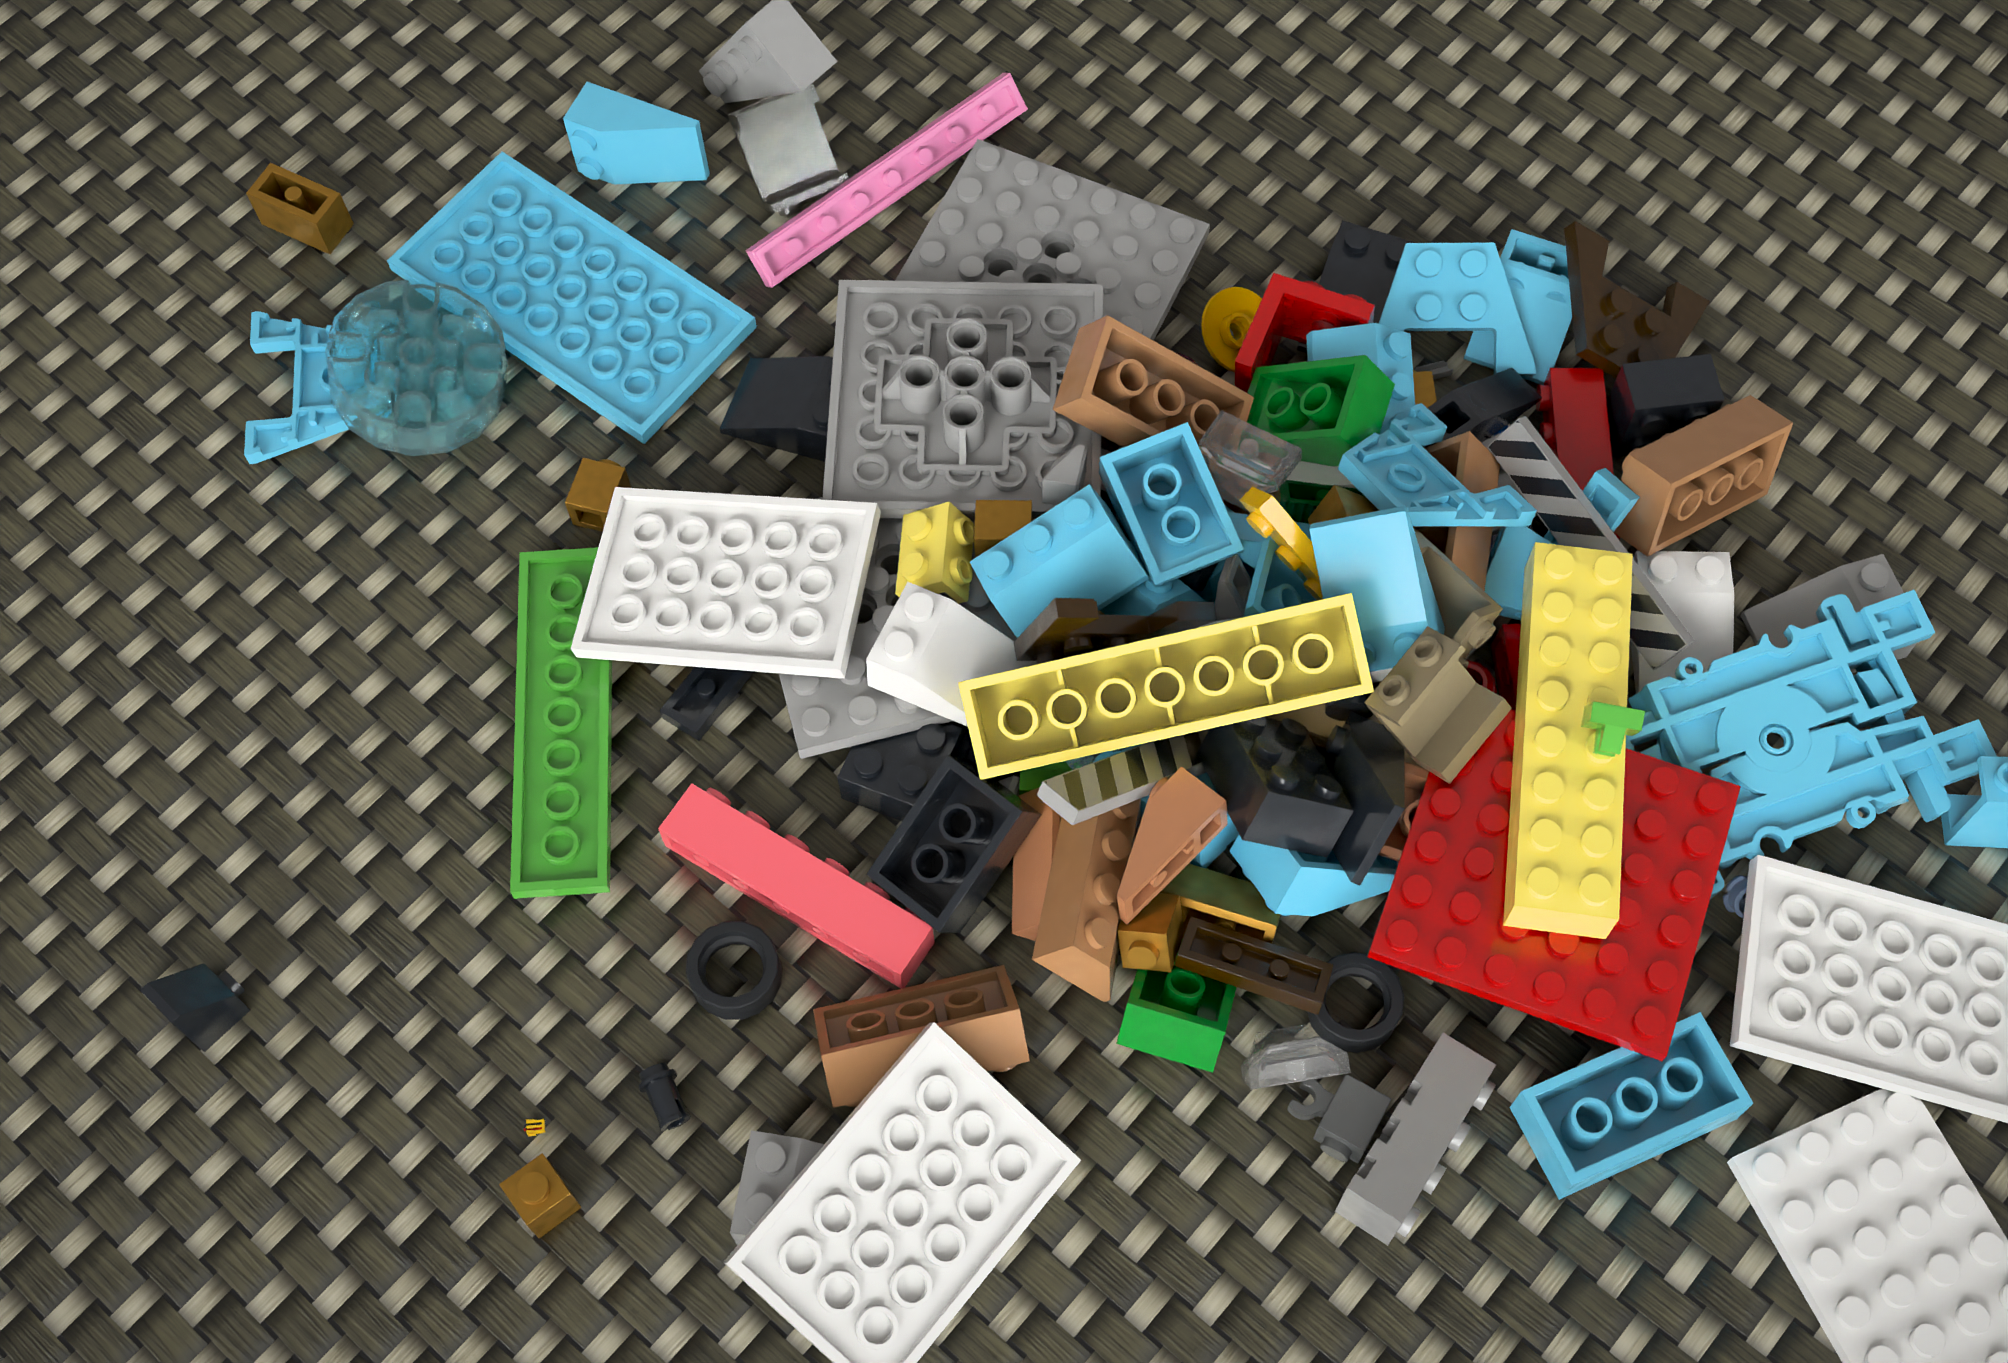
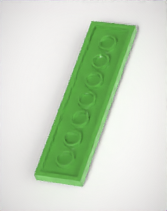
[510,547,612,899]

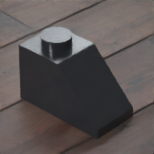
[140,963,250,1052]

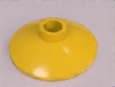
[1201,287,1262,372]

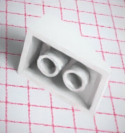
[1630,551,1734,694]
[866,582,1036,727]

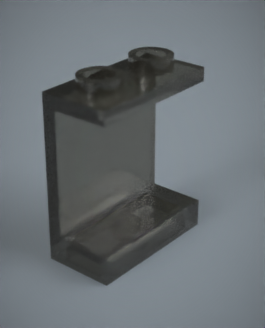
[728,84,849,216]

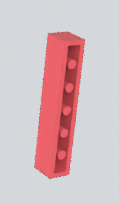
[658,783,935,989]

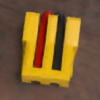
[524,1119,546,1137]

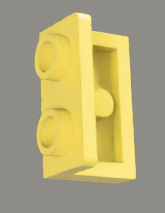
[895,501,974,603]

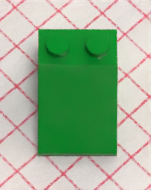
[1238,355,1395,467]
[1116,939,1237,1073]

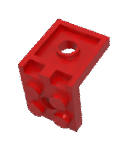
[1235,273,1375,393]

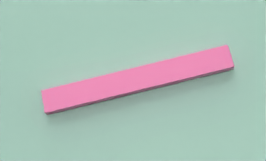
[745,73,1028,288]

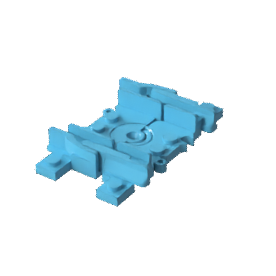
[1626,590,1997,899]

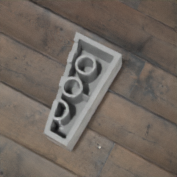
[699,0,838,103]
[1335,1033,1496,1246]

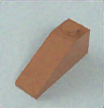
[1117,766,1228,924]

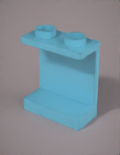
[1941,756,2008,848]

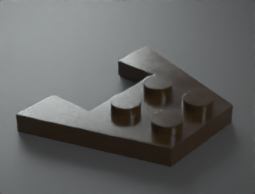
[1564,221,1710,378]
[1013,598,1217,664]

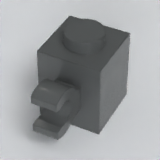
[1287,1074,1392,1163]

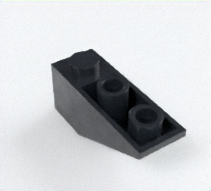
[1422,368,1542,448]

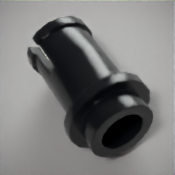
[638,1062,691,1131]

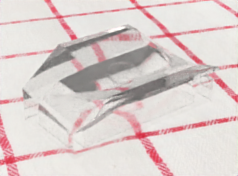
[1198,410,1302,510]
[1241,1025,1351,1090]

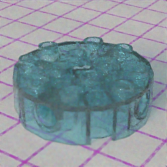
[325,280,507,456]

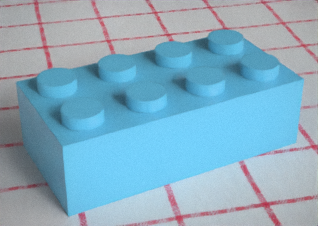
[1510,1012,1753,1200]

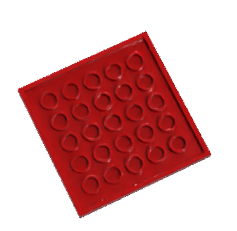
[1367,710,1741,1061]

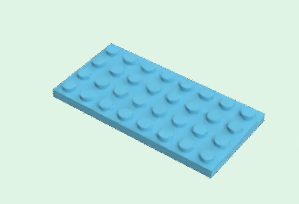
[387,152,757,444]

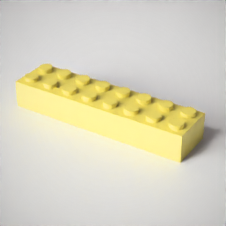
[1503,542,1633,939]
[958,593,1374,780]

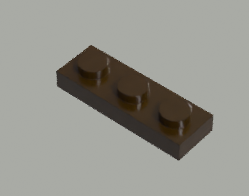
[1174,916,1334,1015]

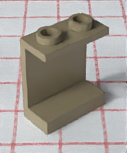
[1415,532,1503,669]
[1364,626,1512,784]

